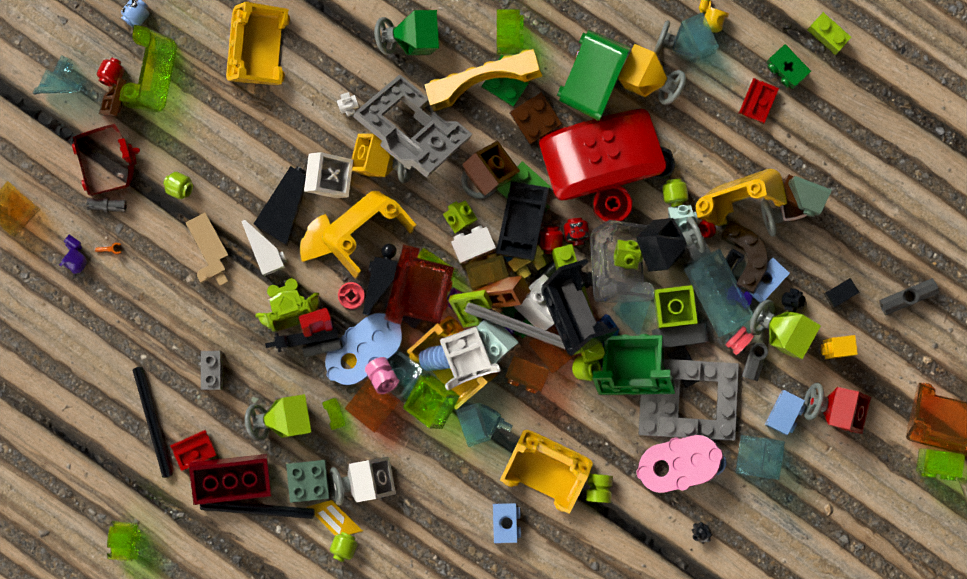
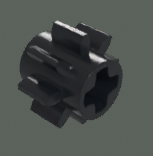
[782,288,806,313]

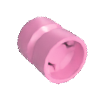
[365,357,399,394]

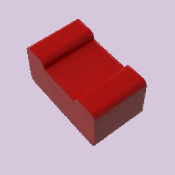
[299,308,333,337]

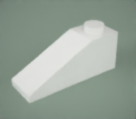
[241,220,287,276]

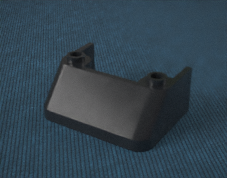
[541,259,618,356]

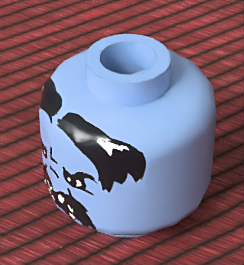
[121,0,149,28]

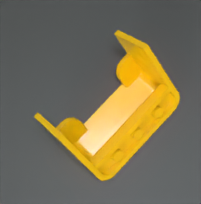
[322,191,417,279]

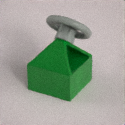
[374,10,439,56]

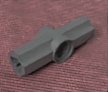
[879,278,939,316]

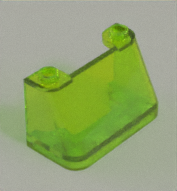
[119,25,177,112]

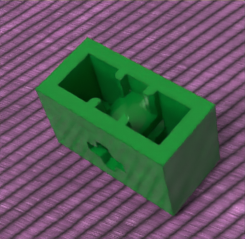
[766,44,811,90]

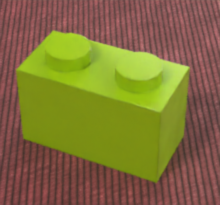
[807,12,852,55]

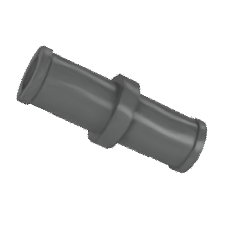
[86,197,127,213]

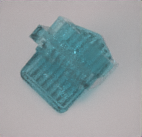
[33,55,85,95]

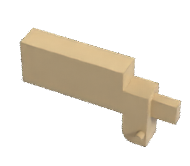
[186,213,228,286]

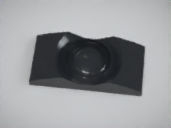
[496,181,549,261]

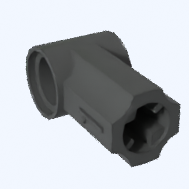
[742,343,768,381]

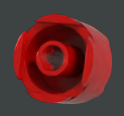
[593,186,632,225]

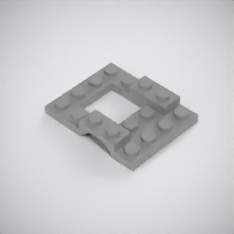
[353,75,472,178]
[638,359,739,440]

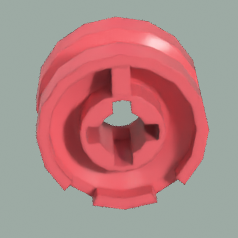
[338,282,365,310]
[725,325,755,355]

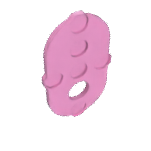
[636,435,724,493]

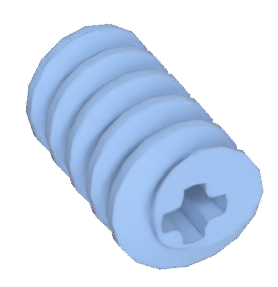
[419,345,450,371]

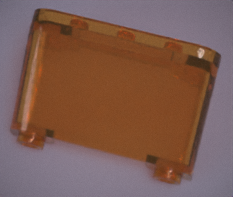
[906,383,967,455]

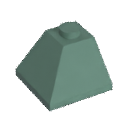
[788,176,832,217]

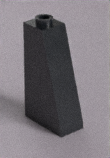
[253,166,306,246]

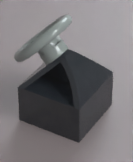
[636,217,706,272]

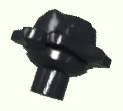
[691,522,712,544]

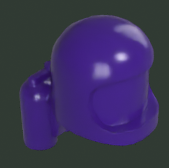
[59,234,87,274]

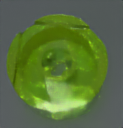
[107,521,141,562]

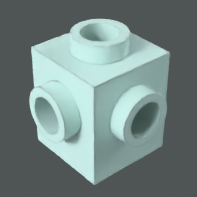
[668,205,697,232]

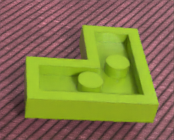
[449,290,493,328]

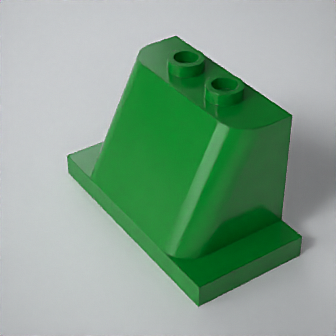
[592,334,675,395]

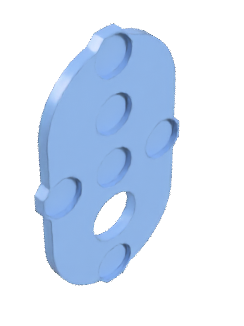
[325,313,403,385]

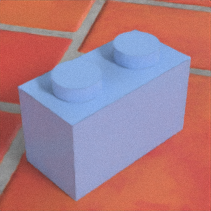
[765,390,805,435]

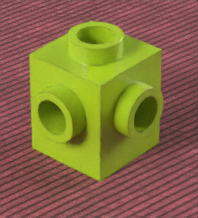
[443,200,478,233]
[613,240,643,269]

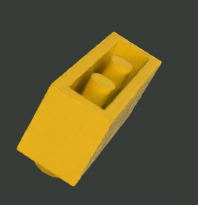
[821,335,858,359]

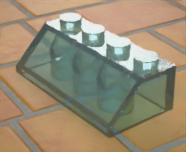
[684,248,753,337]

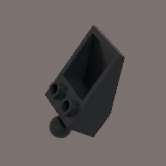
[363,243,399,316]

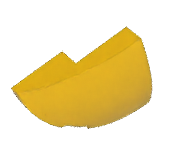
[300,214,332,262]

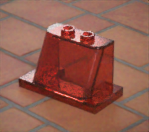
[384,245,454,324]

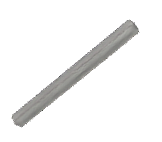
[465,303,565,349]

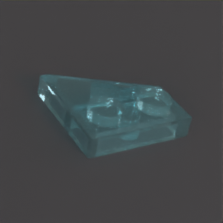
[612,282,653,335]

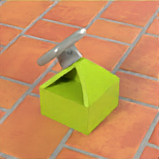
[750,300,821,359]
[245,394,311,442]

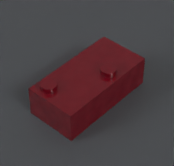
[189,454,271,505]

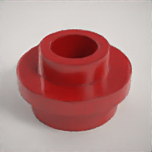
[698,220,716,238]

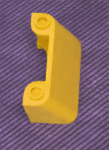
[226,2,290,85]
[696,169,787,226]
[407,316,498,410]
[500,430,593,514]

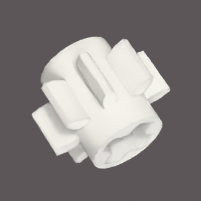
[337,92,359,117]

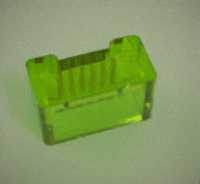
[322,398,347,430]

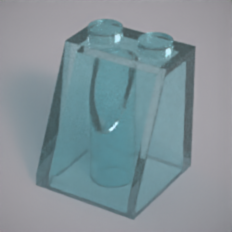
[735,435,785,480]

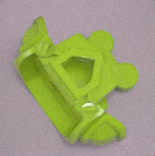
[255,278,320,332]

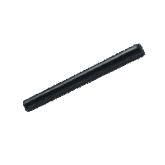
[132,366,173,478]
[200,501,315,519]

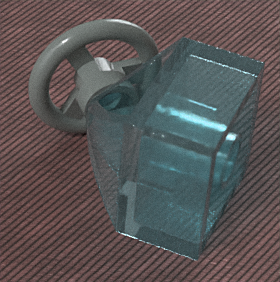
[654,12,719,63]

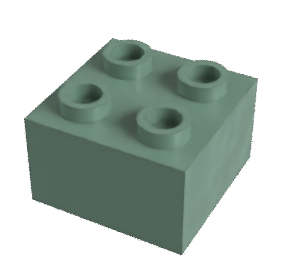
[286,460,330,503]

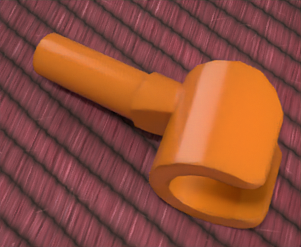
[95,242,122,255]

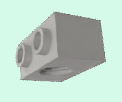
[201,351,223,390]

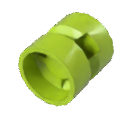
[586,474,613,503]

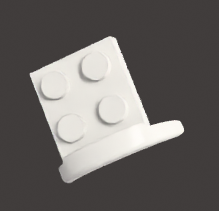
[440,326,501,390]

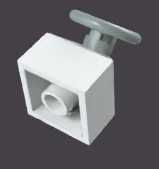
[329,456,396,505]

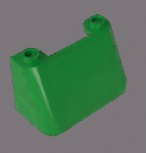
[557,30,631,121]

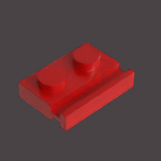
[738,78,779,124]
[170,429,217,471]

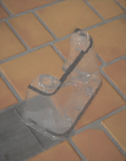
[590,220,654,303]

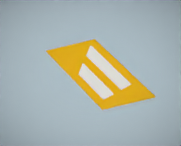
[307,500,363,535]

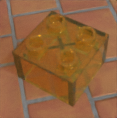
[0,181,41,237]
[465,253,508,290]

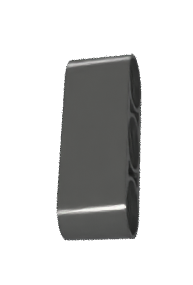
[652,323,709,348]

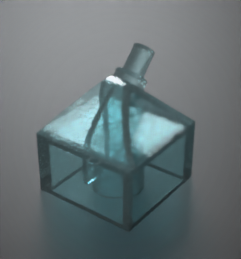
[456,403,513,447]

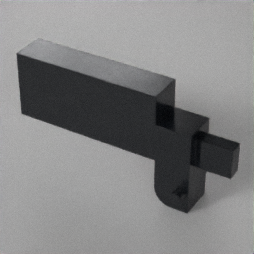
[265,326,339,353]

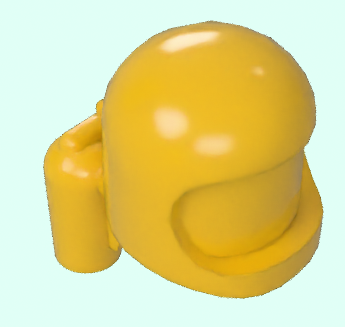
[699,0,729,33]

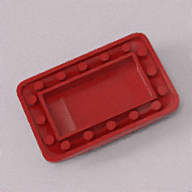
[539,108,666,201]

